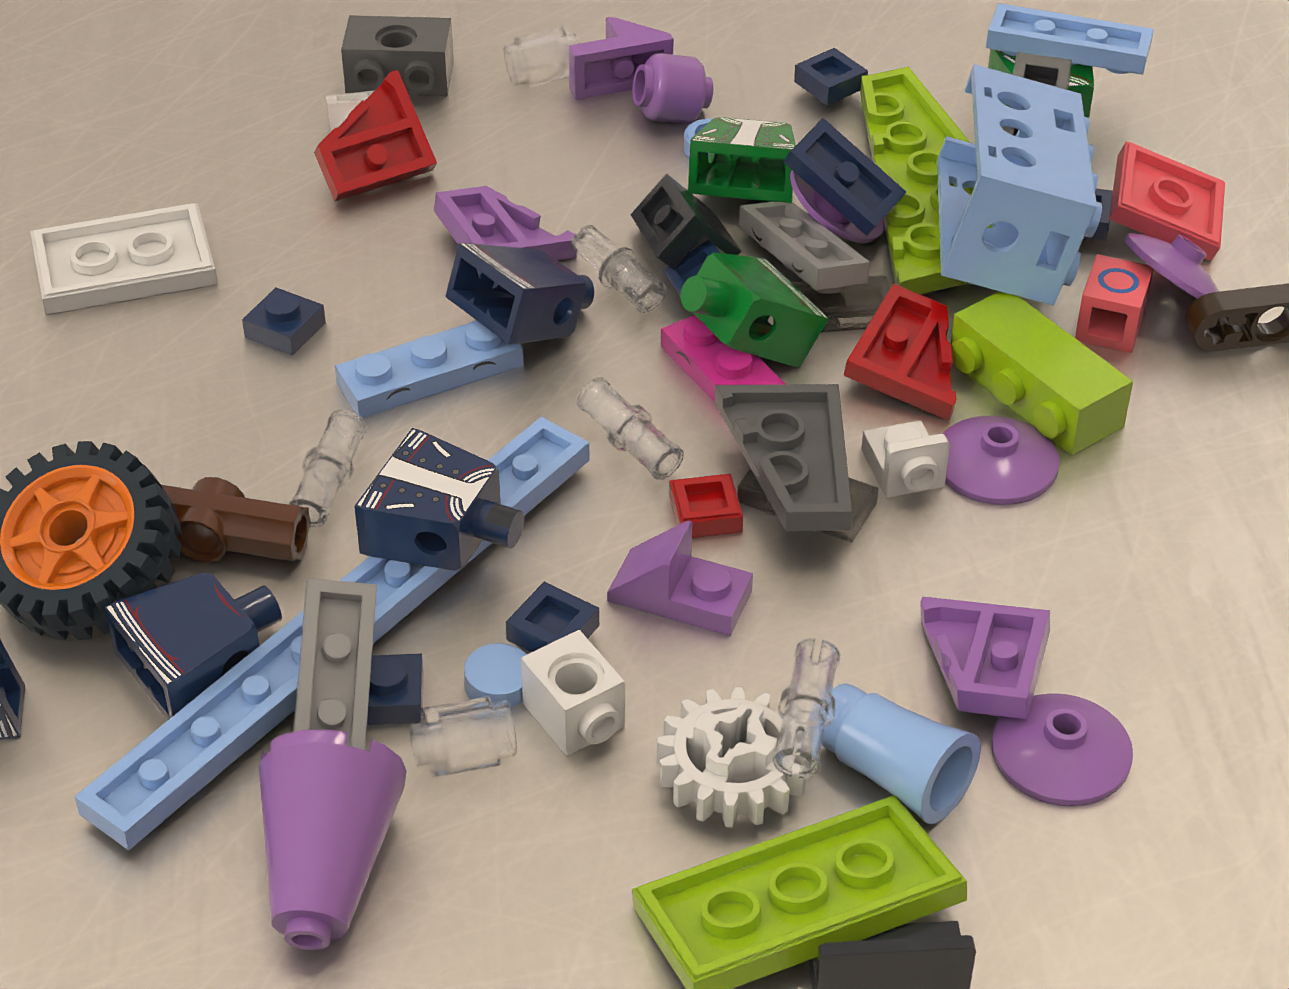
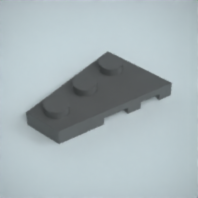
[715,384,852,531]

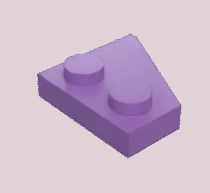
[434,186,580,261]
[920,596,1050,719]

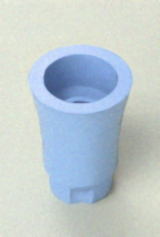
[812,683,981,824]

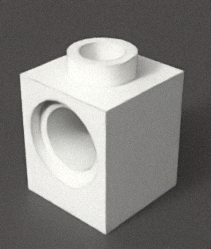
[521,630,625,756]

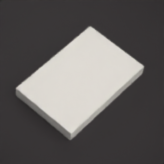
[30,203,218,315]

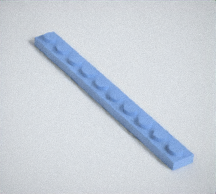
[74,416,590,850]

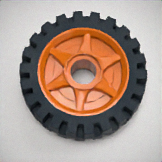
[0,441,182,641]

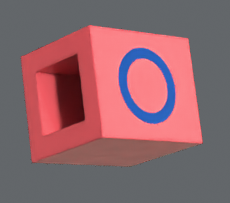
[1075,254,1154,353]

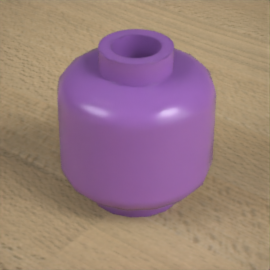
[632,53,714,124]

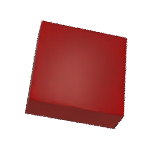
[669,473,743,538]

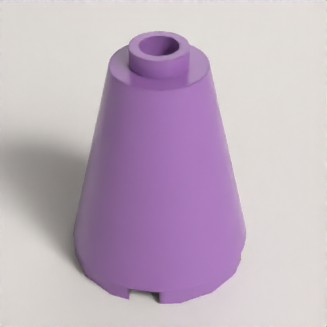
[259,730,407,950]

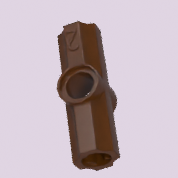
[162,477,311,563]

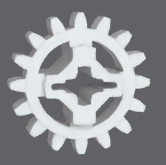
[657,687,812,828]

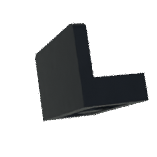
[630,173,742,270]
[809,921,976,989]

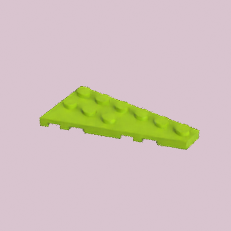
[860,66,993,295]

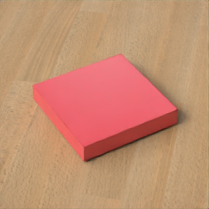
[1109,141,1225,261]

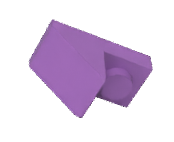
[569,17,674,100]
[607,521,753,636]

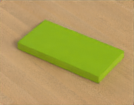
[632,796,967,989]

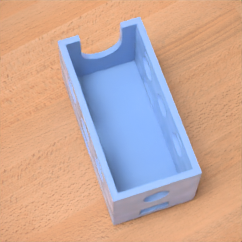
[937,64,1102,306]

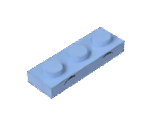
[986,3,1154,75]
[335,320,524,419]

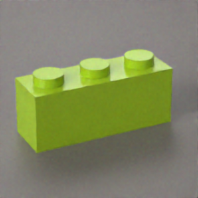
[950,291,1133,456]

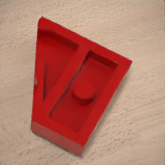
[314,70,437,202]
[843,284,957,421]

